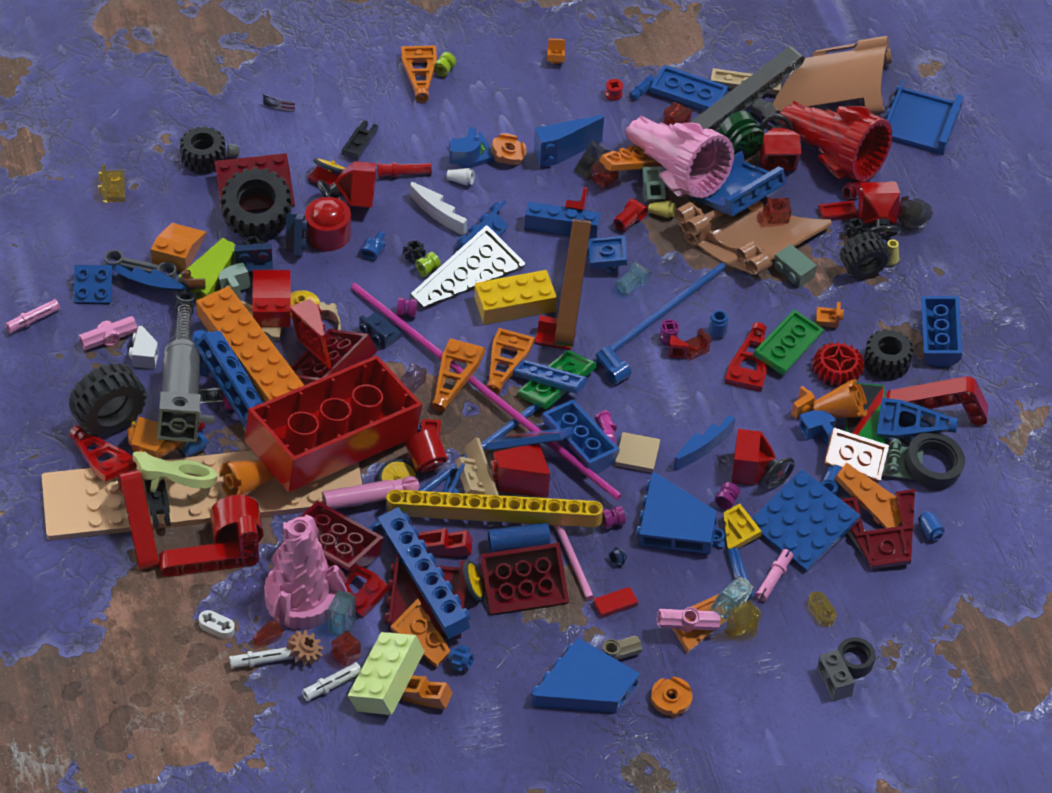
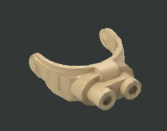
[319,302,342,330]

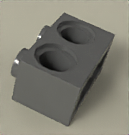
[817,650,855,702]

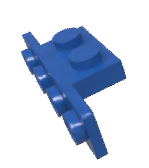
[454,200,508,251]

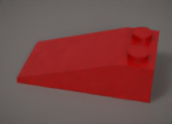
[253,270,291,327]
[290,299,332,369]

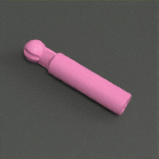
[322,476,420,509]

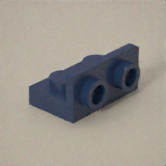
[234,243,273,274]
[359,312,402,349]

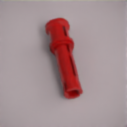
[377,162,432,179]

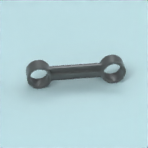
[104,250,177,279]

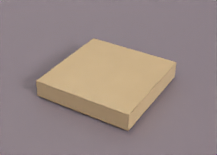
[615,432,661,473]

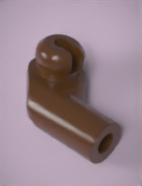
[180,270,206,288]

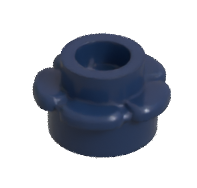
[609,547,627,566]

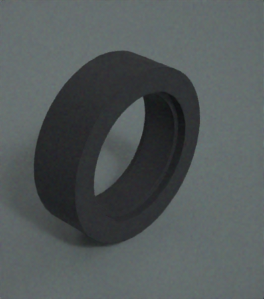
[904,432,965,489]

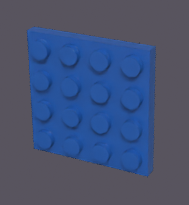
[752,469,861,572]

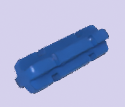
[629,75,655,100]

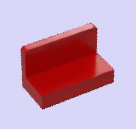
[565,187,589,210]
[535,315,576,351]

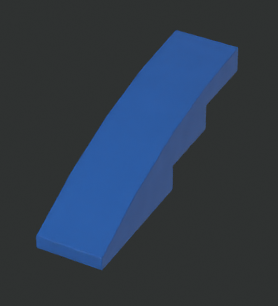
[114,264,190,291]
[674,415,735,471]

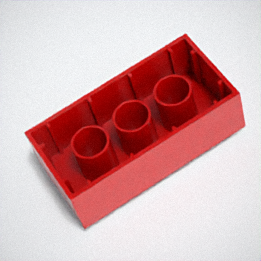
[244,355,423,493]

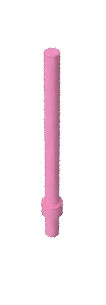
[552,525,594,600]

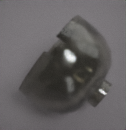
[897,196,934,230]

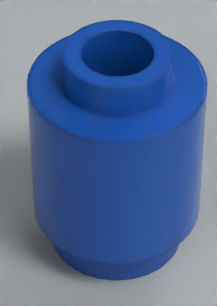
[708,310,729,338]
[918,511,945,541]

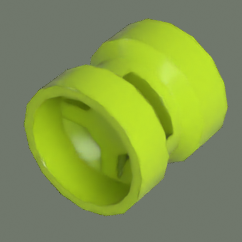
[433,52,457,77]
[415,252,441,277]

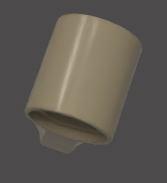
[602,636,642,660]

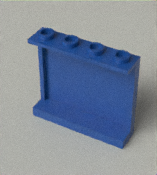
[885,79,964,155]
[690,151,786,216]

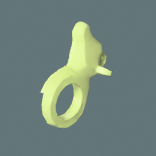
[133,452,218,493]

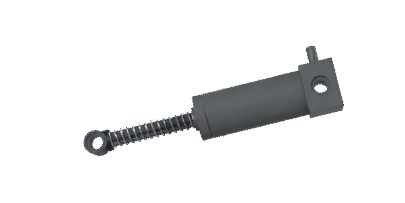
[157,290,215,442]

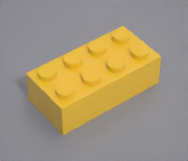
[474,270,557,325]

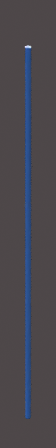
[368,263,726,532]

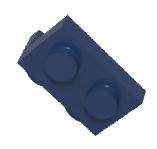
[285,213,307,255]

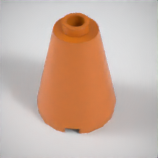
[811,379,867,418]
[219,460,274,496]

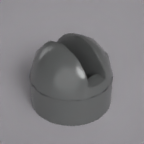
[227,143,240,158]

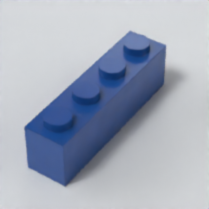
[524,202,600,239]

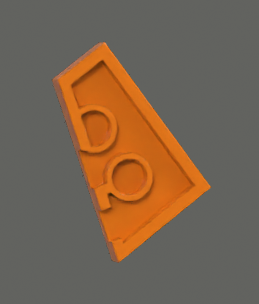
[390,599,450,668]

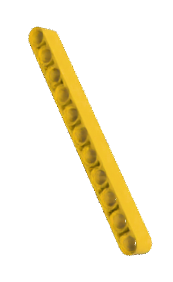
[386,490,603,527]

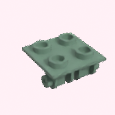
[882,438,923,480]

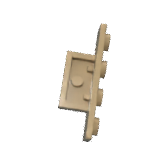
[455,437,498,495]

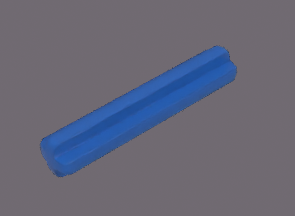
[728,547,753,599]

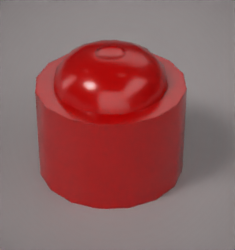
[305,197,351,251]
[210,495,264,544]

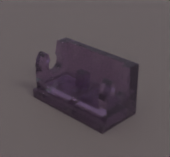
[400,363,426,394]

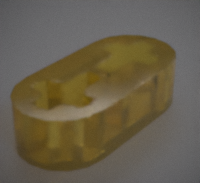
[808,591,837,627]

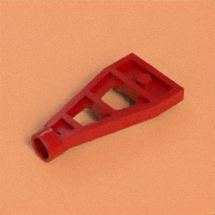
[725,322,767,392]
[69,425,137,482]
[326,558,391,618]

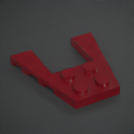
[841,489,915,570]

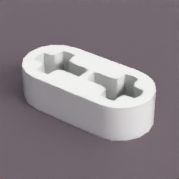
[199,610,235,639]

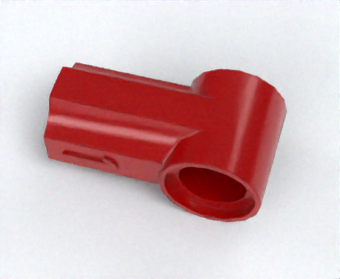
[613,198,648,232]

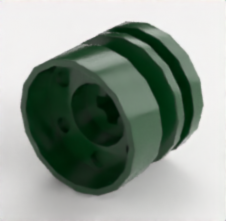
[719,111,765,159]

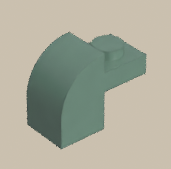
[642,166,666,202]
[219,263,250,301]

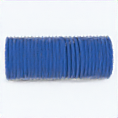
[488,523,551,553]

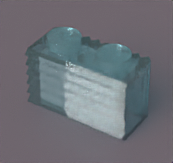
[711,576,754,619]
[328,591,356,638]

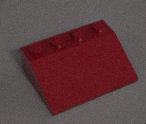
[215,153,295,216]
[291,329,377,385]
[283,501,383,571]
[478,543,569,614]

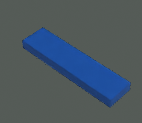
[513,360,587,394]

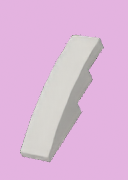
[410,182,467,235]

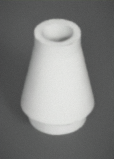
[447,168,475,186]

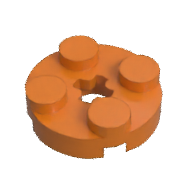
[491,133,527,165]
[651,677,692,718]

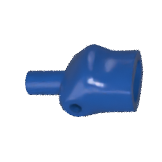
[359,231,386,260]

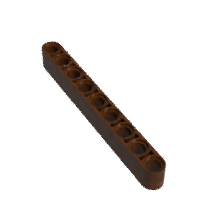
[554,219,591,347]

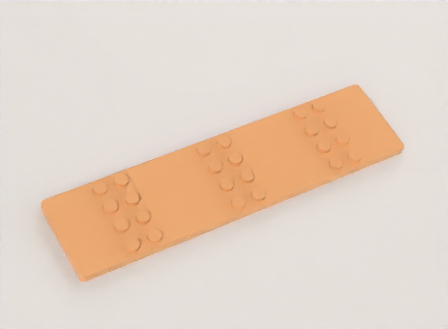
[42,450,364,541]

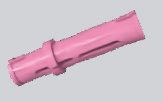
[5,299,60,333]
[755,549,794,601]

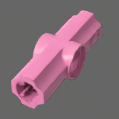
[78,316,138,350]
[657,607,721,632]

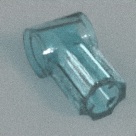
[615,262,652,295]

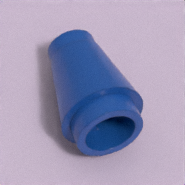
[179,432,209,458]

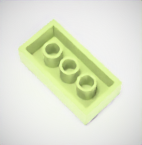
[348,632,425,715]

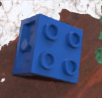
[74,265,114,303]

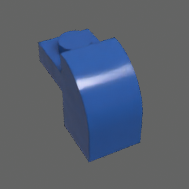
[449,127,481,165]
[798,410,836,448]

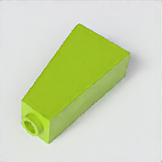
[178,238,236,300]

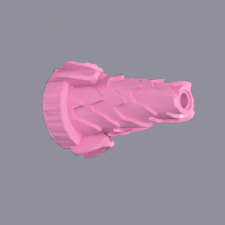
[625,115,734,198]
[264,515,347,630]

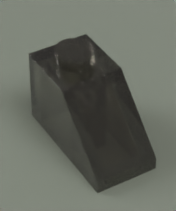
[574,140,613,180]

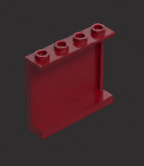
[384,555,467,639]

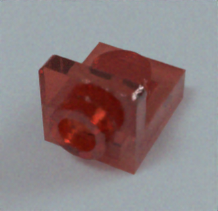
[685,328,711,360]

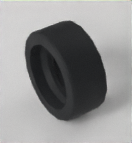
[837,637,876,678]

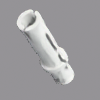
[229,647,293,669]
[302,662,361,701]

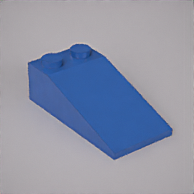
[533,114,604,168]

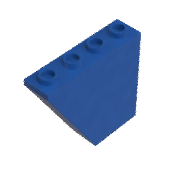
[637,472,717,554]
[531,638,640,713]

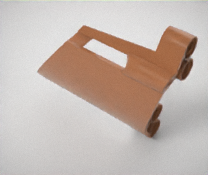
[773,36,892,115]
[675,200,832,275]

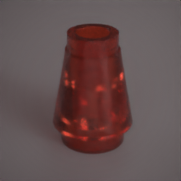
[252,619,284,646]

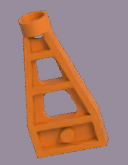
[401,45,437,103]
[486,328,535,395]
[431,338,486,411]

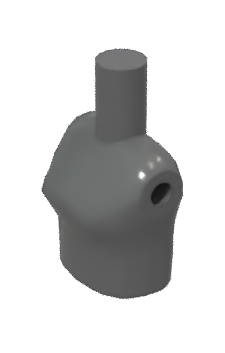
[750,98,782,125]

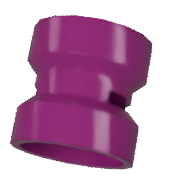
[397,297,418,318]
[659,319,679,346]
[715,482,741,510]
[602,506,626,529]

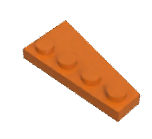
[599,145,661,172]
[835,462,901,528]
[672,586,747,654]

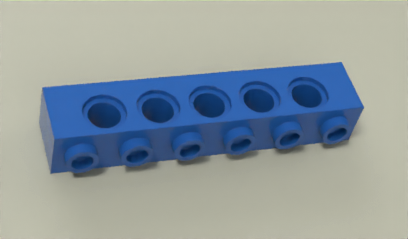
[194,331,264,429]

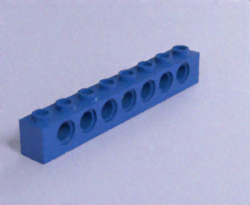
[377,507,471,639]

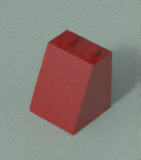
[491,443,550,498]

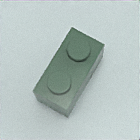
[773,244,817,288]

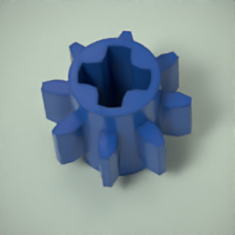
[449,645,474,671]

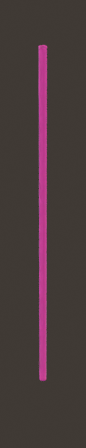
[351,283,622,500]

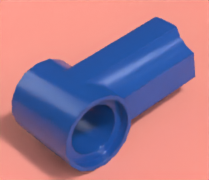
[596,346,632,385]
[821,465,842,495]

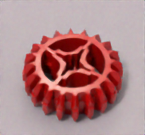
[813,341,864,387]

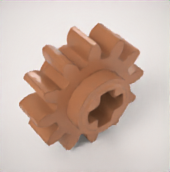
[286,630,324,666]

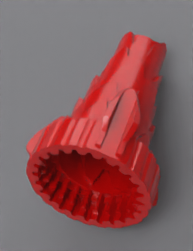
[780,101,892,182]

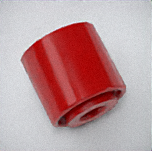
[405,429,448,473]

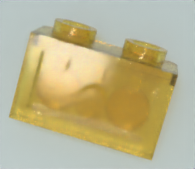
[98,164,125,203]
[725,601,762,638]

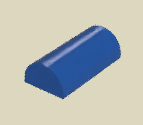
[921,296,962,368]
[542,400,620,473]

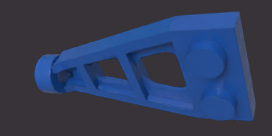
[877,398,958,438]

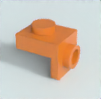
[547,38,565,64]
[816,302,844,328]
[791,386,815,420]

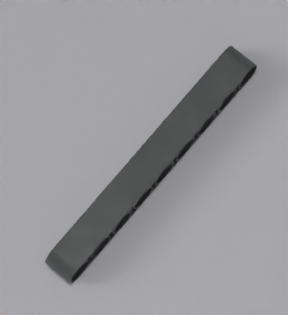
[690,46,805,132]

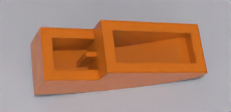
[400,675,453,709]

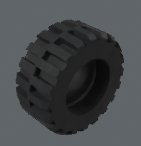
[221,167,292,240]
[69,363,147,437]

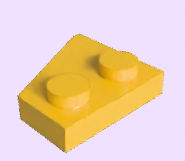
[723,504,762,550]

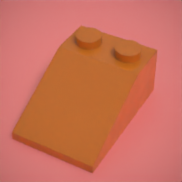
[150,223,207,272]

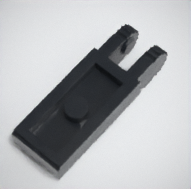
[341,120,379,161]
[144,479,171,528]

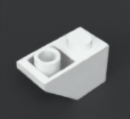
[129,326,159,369]

